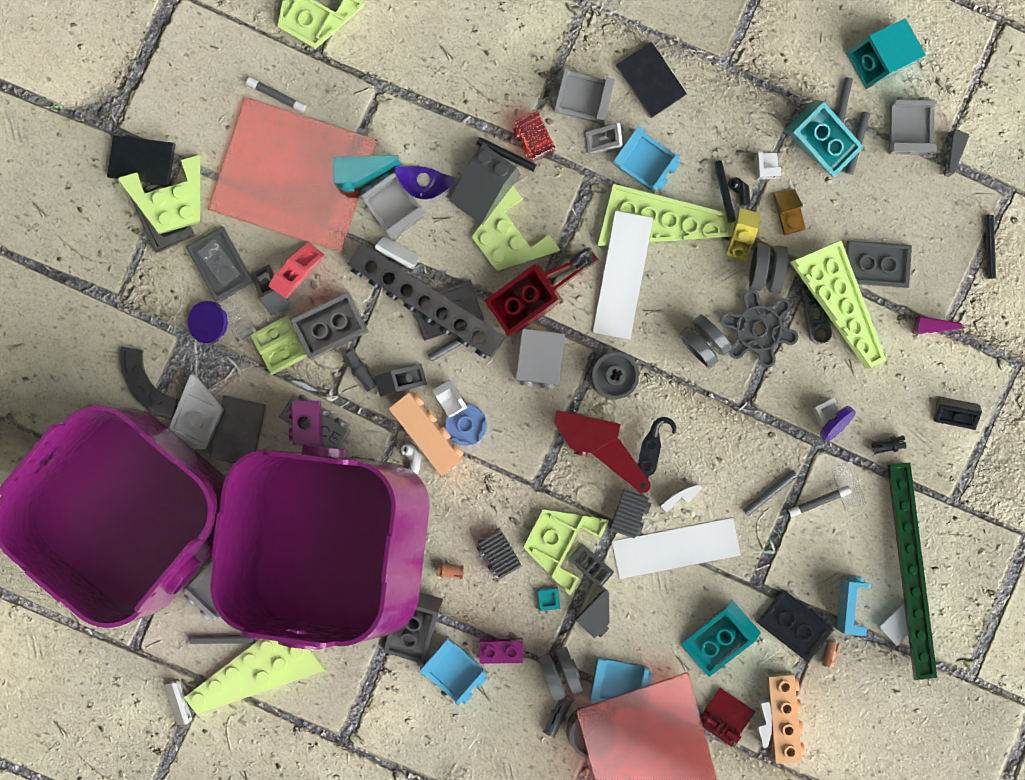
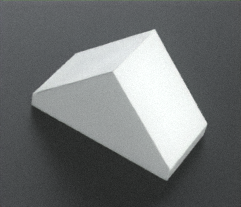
[586,123,623,153]

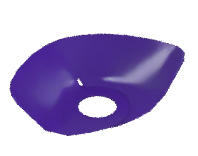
[395,166,455,200]

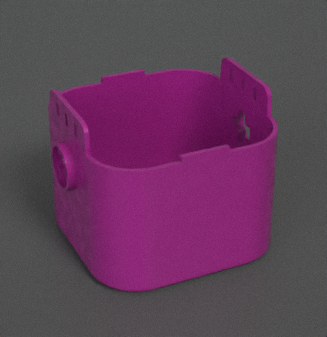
[0,406,225,628]
[210,445,430,650]

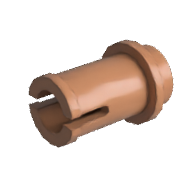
[437,562,464,579]
[820,640,840,668]

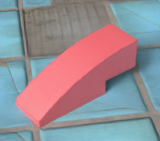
[268,242,325,299]

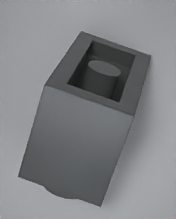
[250,265,290,315]
[374,364,427,397]
[575,588,610,639]

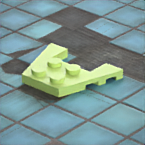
[277,0,364,49]
[118,155,200,234]
[472,186,560,272]
[523,509,609,595]

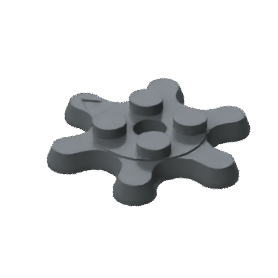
[721,290,799,368]

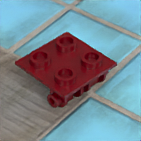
[696,687,756,747]

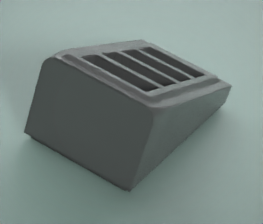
[944,129,970,177]
[568,543,614,588]

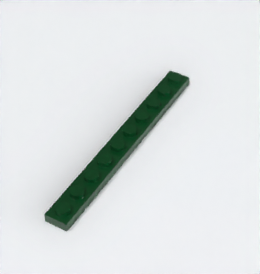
[887,462,937,680]

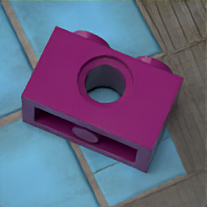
[288,401,322,445]
[479,638,523,664]

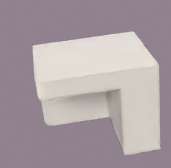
[755,151,781,180]
[432,380,467,418]
[811,398,838,427]

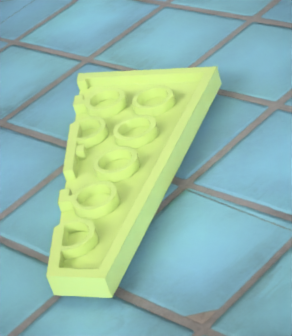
[597,184,737,247]
[790,241,886,368]
[184,639,326,714]

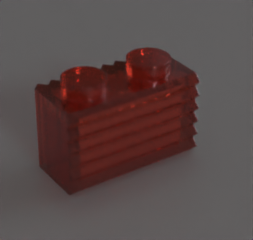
[512,111,556,162]

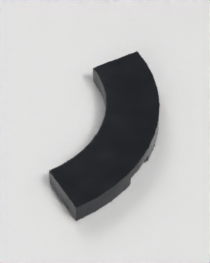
[120,347,178,420]

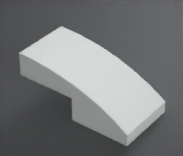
[659,484,703,513]
[755,698,772,748]

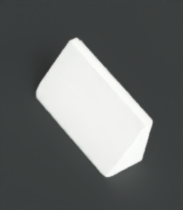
[375,237,420,270]
[880,604,908,646]
[164,680,192,725]

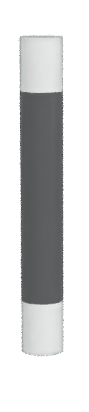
[246,77,306,113]
[788,485,851,518]

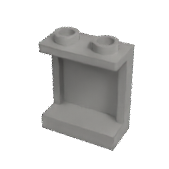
[552,68,615,124]
[889,97,937,155]
[361,172,426,240]
[516,329,565,389]
[183,561,220,620]

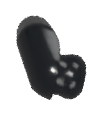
[728,177,750,206]

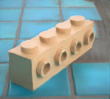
[389,392,465,477]
[766,672,805,764]

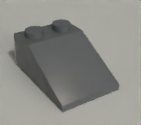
[449,144,521,225]
[384,592,443,664]

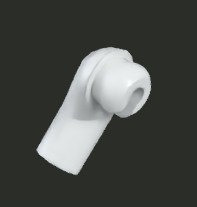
[401,443,422,474]

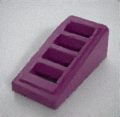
[913,316,963,335]

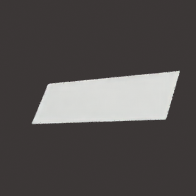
[593,211,653,339]
[612,518,741,579]

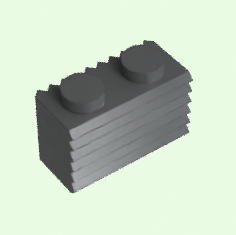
[610,489,651,538]
[476,528,522,579]

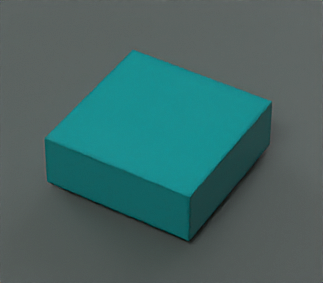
[537,587,561,611]

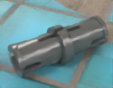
[343,349,377,392]
[542,695,574,738]

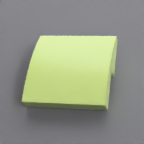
[251,315,308,375]

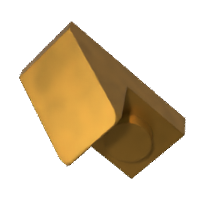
[774,189,806,235]

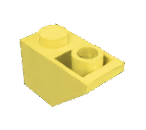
[726,208,761,261]

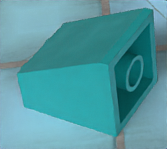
[846,18,926,89]

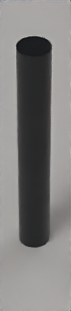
[476,137,537,172]
[714,160,736,223]
[985,215,996,279]

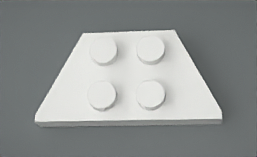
[169,374,224,449]

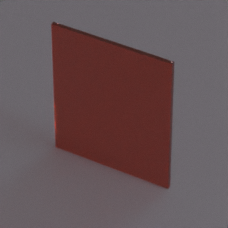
[208,97,378,253]
[575,672,717,780]

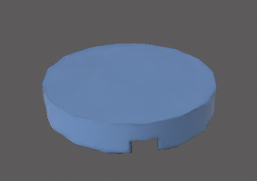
[444,404,487,446]

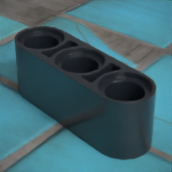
[800,285,832,344]

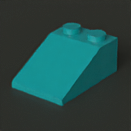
[785,100,864,177]
[333,155,401,193]
[681,600,761,677]

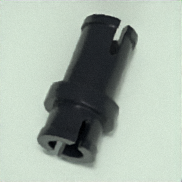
[871,435,907,455]

